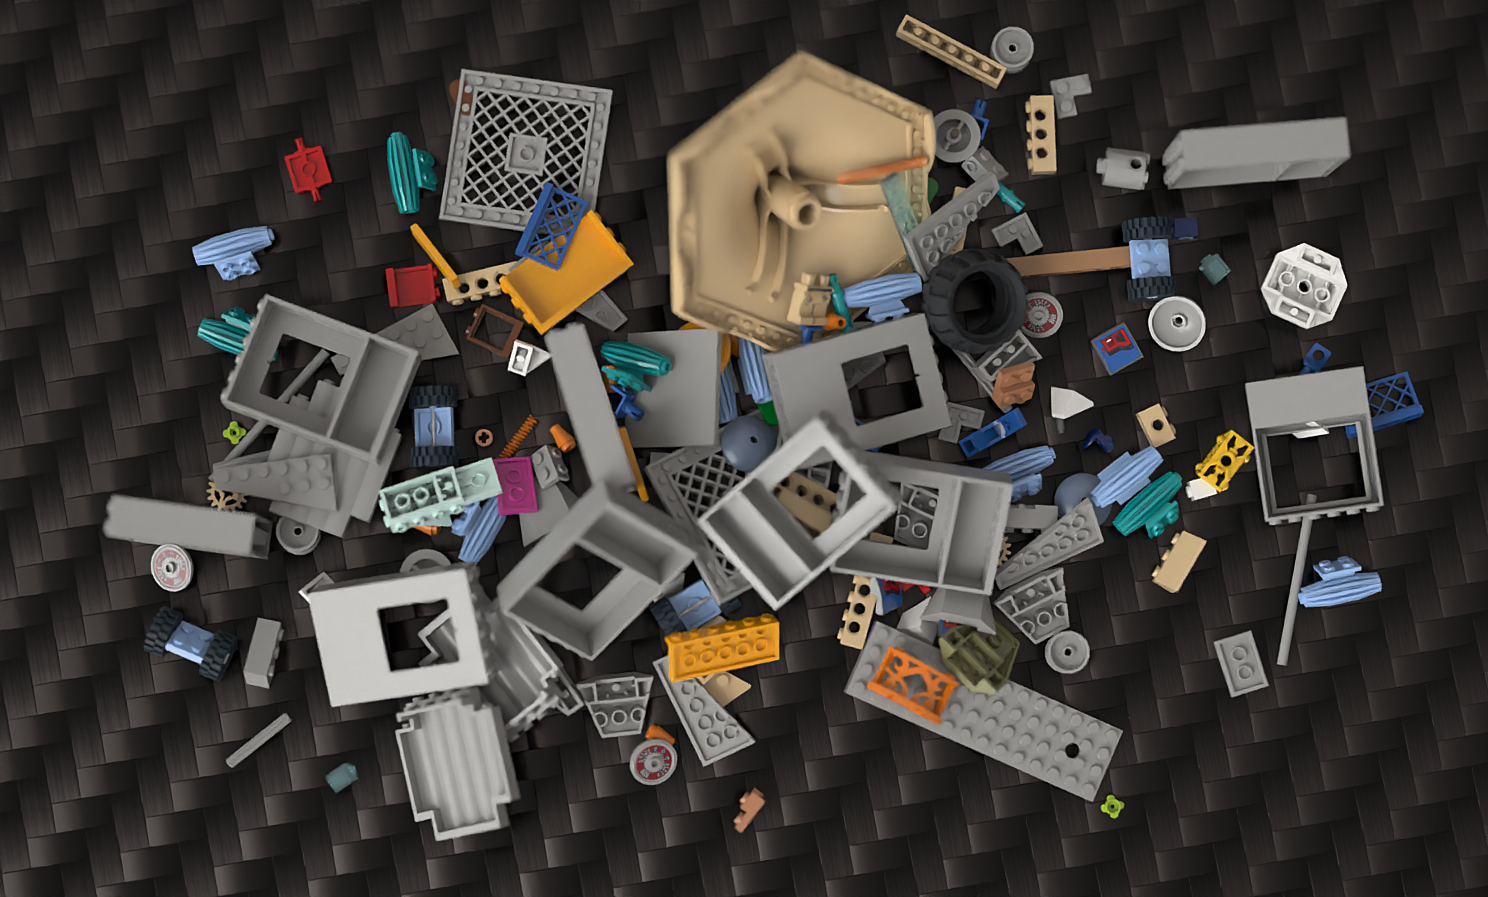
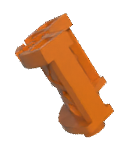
[867,646,960,726]

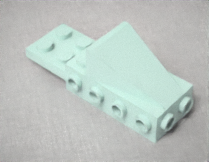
[379,458,503,533]

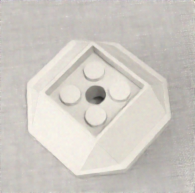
[1261,243,1347,329]

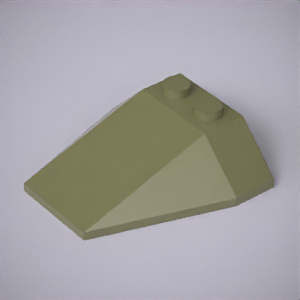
[939,616,1020,694]

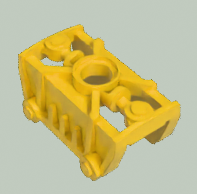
[1195,430,1254,492]

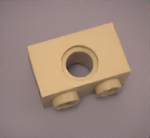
[1136,404,1176,448]

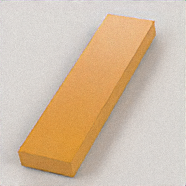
[410,223,460,289]
[618,425,649,502]

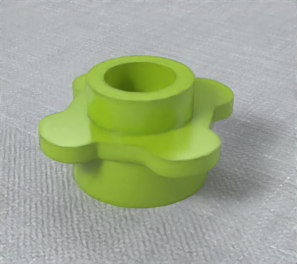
[223,421,246,444]
[1101,795,1124,818]

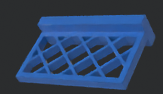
[515,182,588,271]
[1345,371,1424,439]

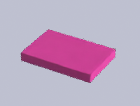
[492,456,538,516]

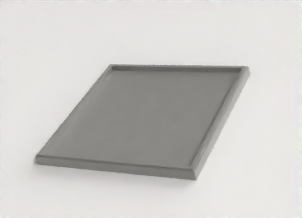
[625,329,722,448]

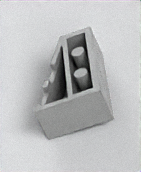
[970,329,1042,382]
[244,618,284,688]

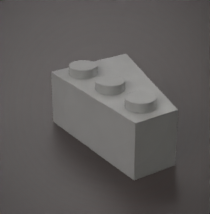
[1004,504,1058,533]
[550,667,585,716]

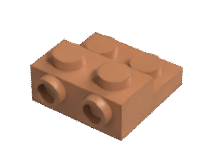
[991,361,1035,408]
[734,788,765,832]

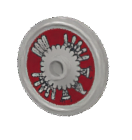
[1019,292,1063,338]
[151,544,193,591]
[630,739,677,785]

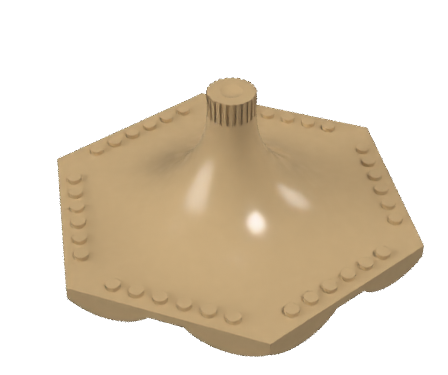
[670,52,936,351]

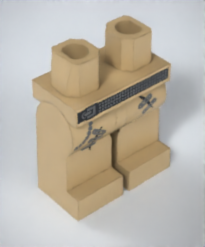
[787,272,833,326]

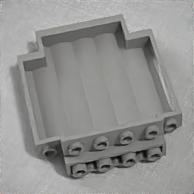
[267,379,402,538]
[418,591,564,743]
[395,686,520,841]

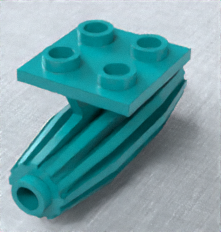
[388,132,437,214]
[198,307,279,363]
[600,341,672,392]
[1112,471,1183,539]

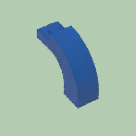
[959,408,1027,458]

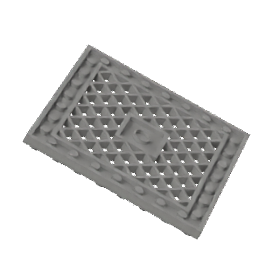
[439,69,613,235]
[644,409,834,605]

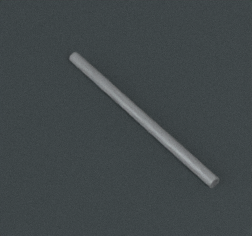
[208,348,330,483]
[1277,494,1317,666]

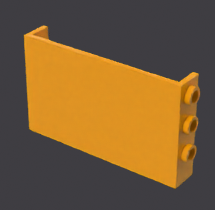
[499,210,633,336]

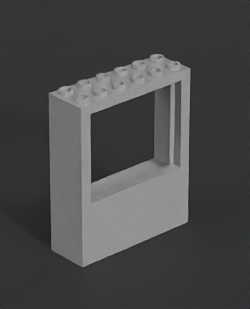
[1245,366,1383,525]
[105,496,273,559]

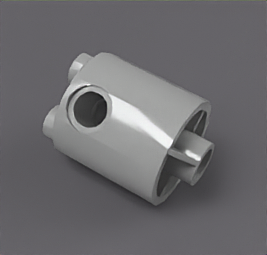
[1096,147,1150,190]

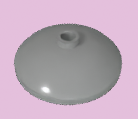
[1148,295,1206,351]

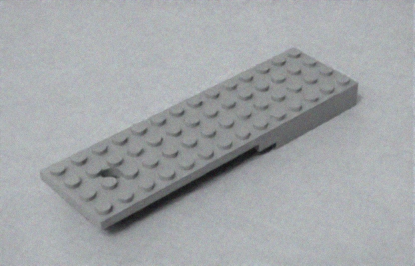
[844,621,1123,802]

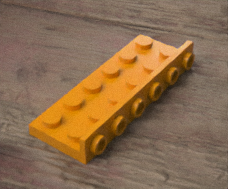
[665,613,779,682]

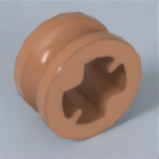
[475,429,493,447]

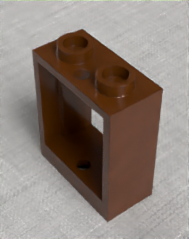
[465,304,525,359]

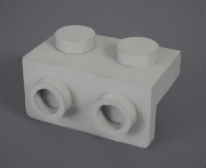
[962,147,1008,182]
[530,445,570,490]

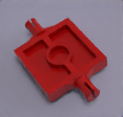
[284,138,333,201]

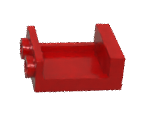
[386,263,440,309]

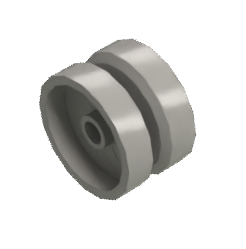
[990,27,1034,73]
[276,516,321,555]
[1045,631,1089,673]

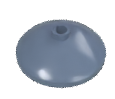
[721,415,777,472]
[1054,473,1112,526]

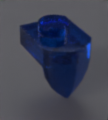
[1083,428,1115,453]

